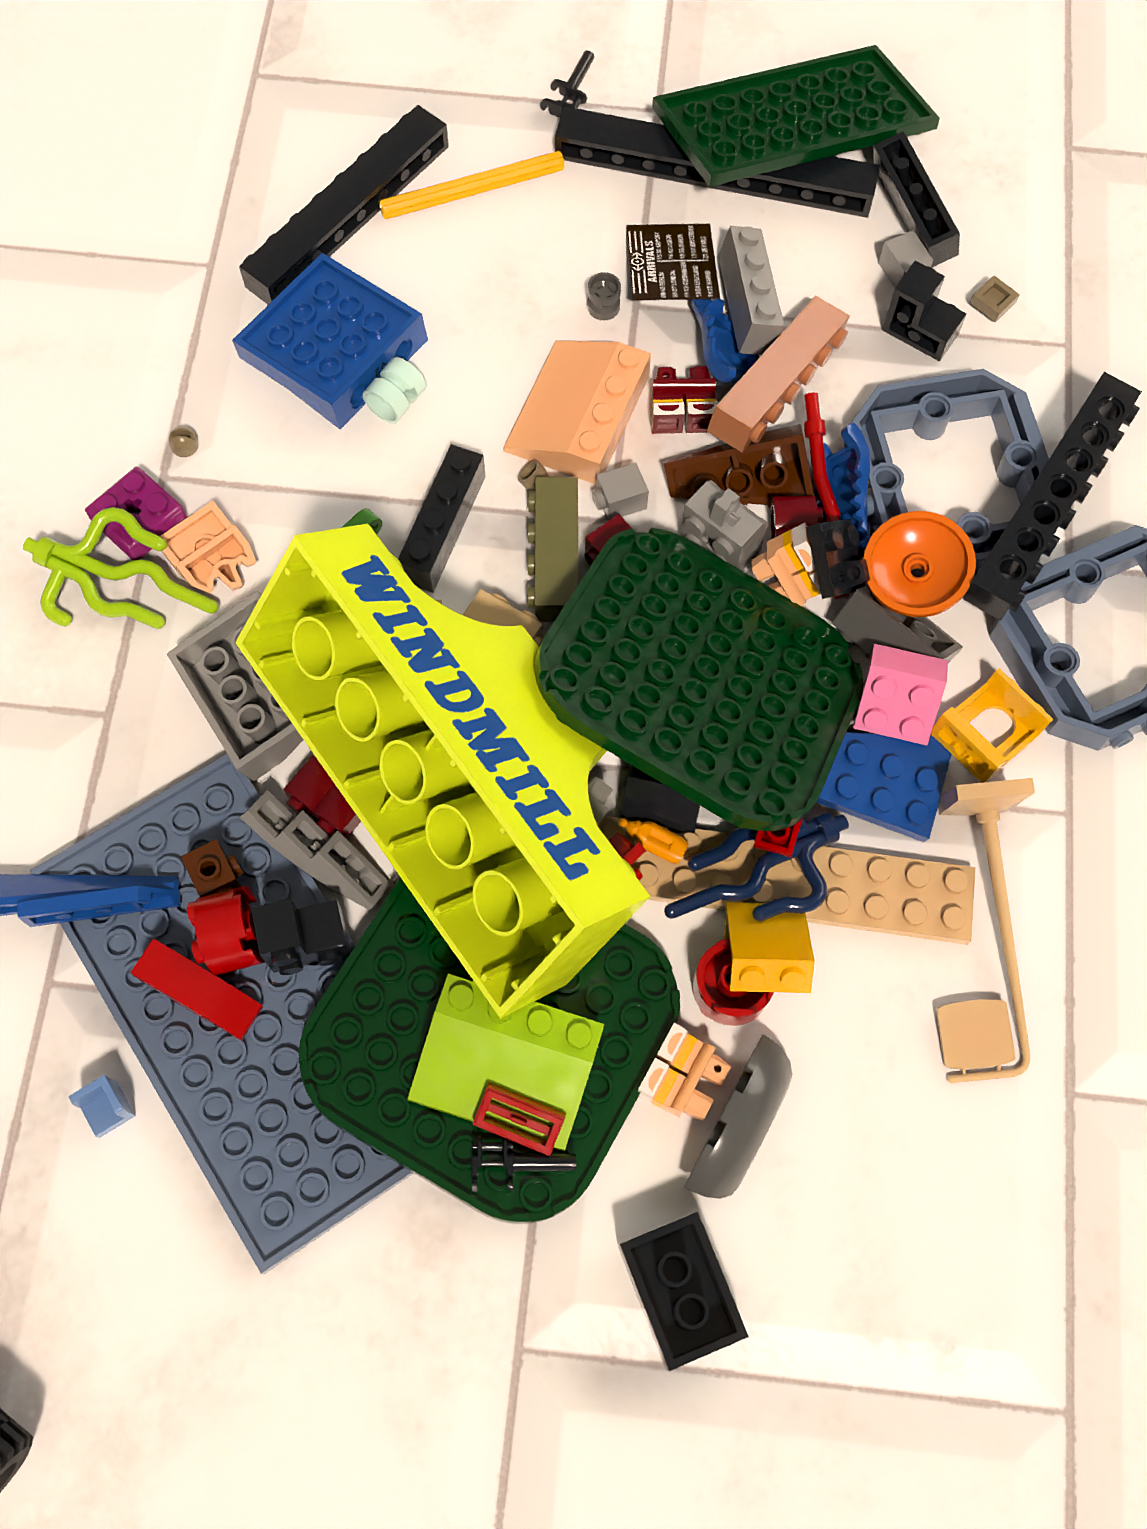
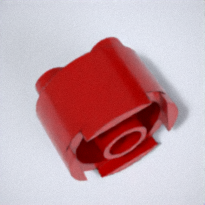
[187,886,265,975]
[693,938,774,1026]

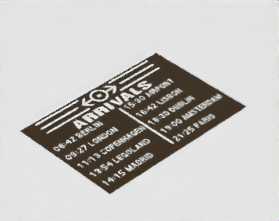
[626,223,720,301]

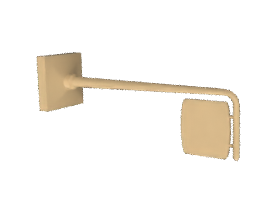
[936,778,1035,1083]

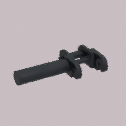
[540,50,595,117]
[472,1136,576,1192]

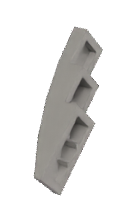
[240,790,391,910]

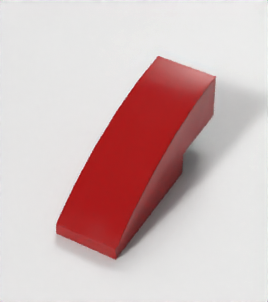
[130,939,264,1041]

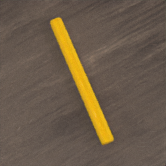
[379,151,564,219]

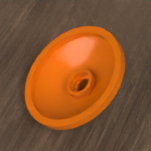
[864,511,976,617]

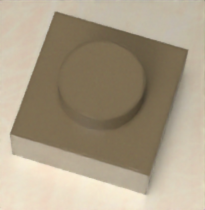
[970,275,1020,322]

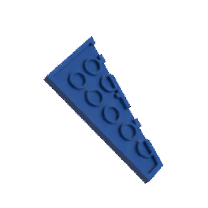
[816,732,952,842]

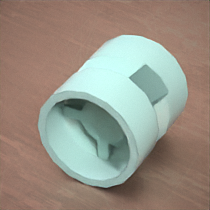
[362,357,427,424]

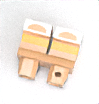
[752,523,821,606]
[638,1023,731,1121]

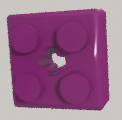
[85,466,187,560]

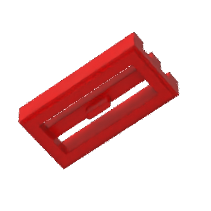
[472,1083,566,1156]

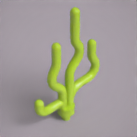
[23,507,219,629]

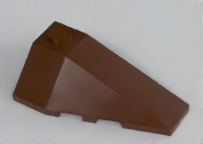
[664,424,814,508]

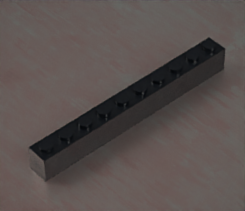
[555,106,880,218]

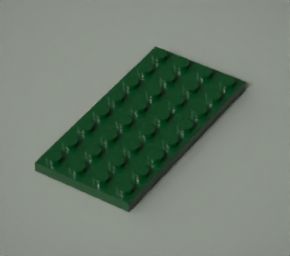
[652,45,940,187]

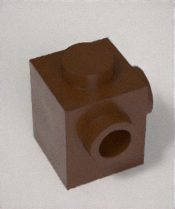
[180,839,244,897]

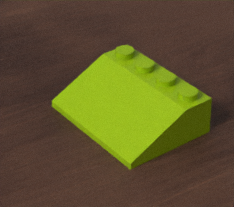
[407,974,605,1151]

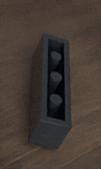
[873,131,960,268]
[398,444,486,593]

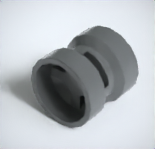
[587,272,621,320]

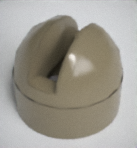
[169,426,199,457]
[518,460,548,491]

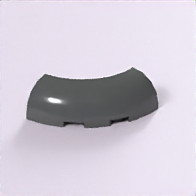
[684,1034,793,1199]

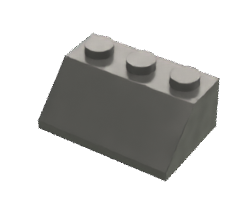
[832,585,963,663]

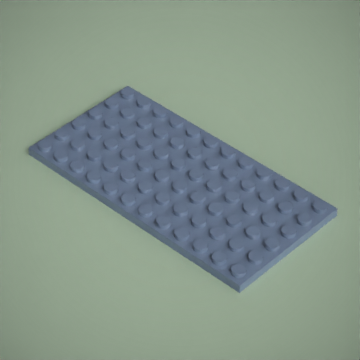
[30,754,414,1275]

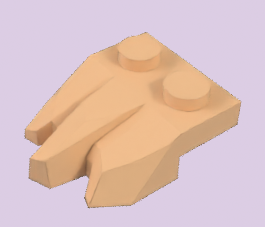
[160,501,257,593]

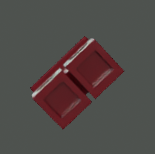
[652,366,718,434]

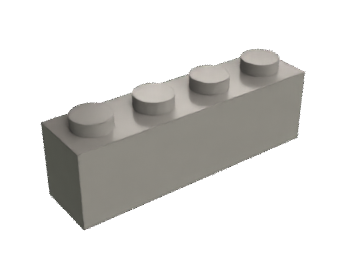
[718,225,785,355]

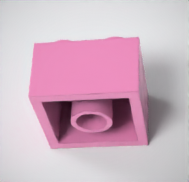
[854,644,948,745]

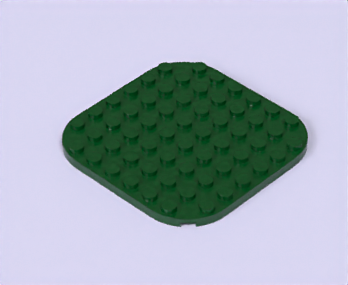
[534,528,863,831]
[299,877,680,1224]

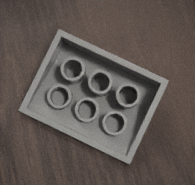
[167,591,303,782]

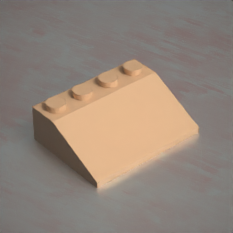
[503,341,651,485]

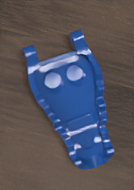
[691,299,759,384]
[810,423,871,559]

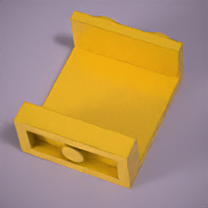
[723,902,815,993]

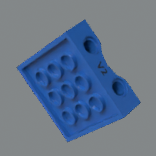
[232,253,428,430]

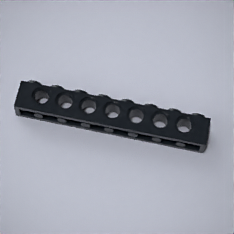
[963,372,1142,620]

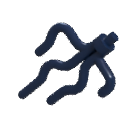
[664,813,849,922]

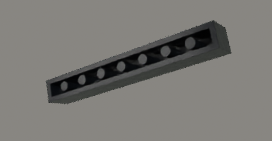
[239,105,449,305]

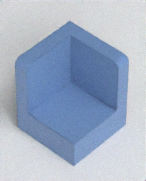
[69,1075,135,1138]

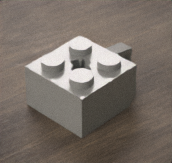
[680,480,768,571]

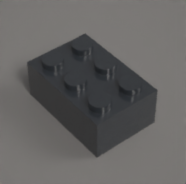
[618,1212,749,1371]

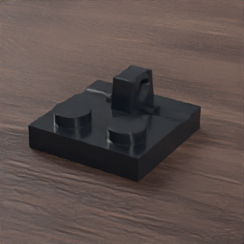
[806,519,870,599]

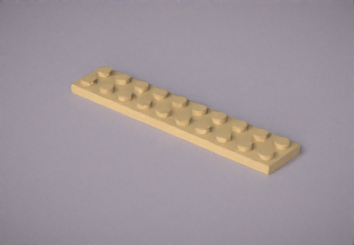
[598,816,976,945]

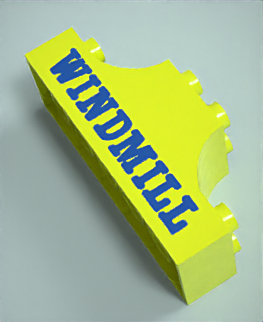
[235,524,651,1019]

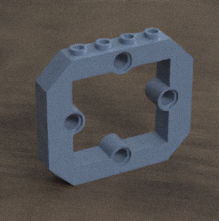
[844,369,1061,577]
[989,525,1147,751]

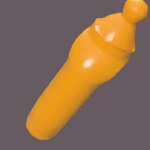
[619,818,689,864]

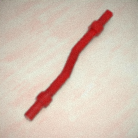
[804,392,849,599]

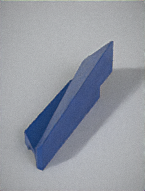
[0,874,181,927]

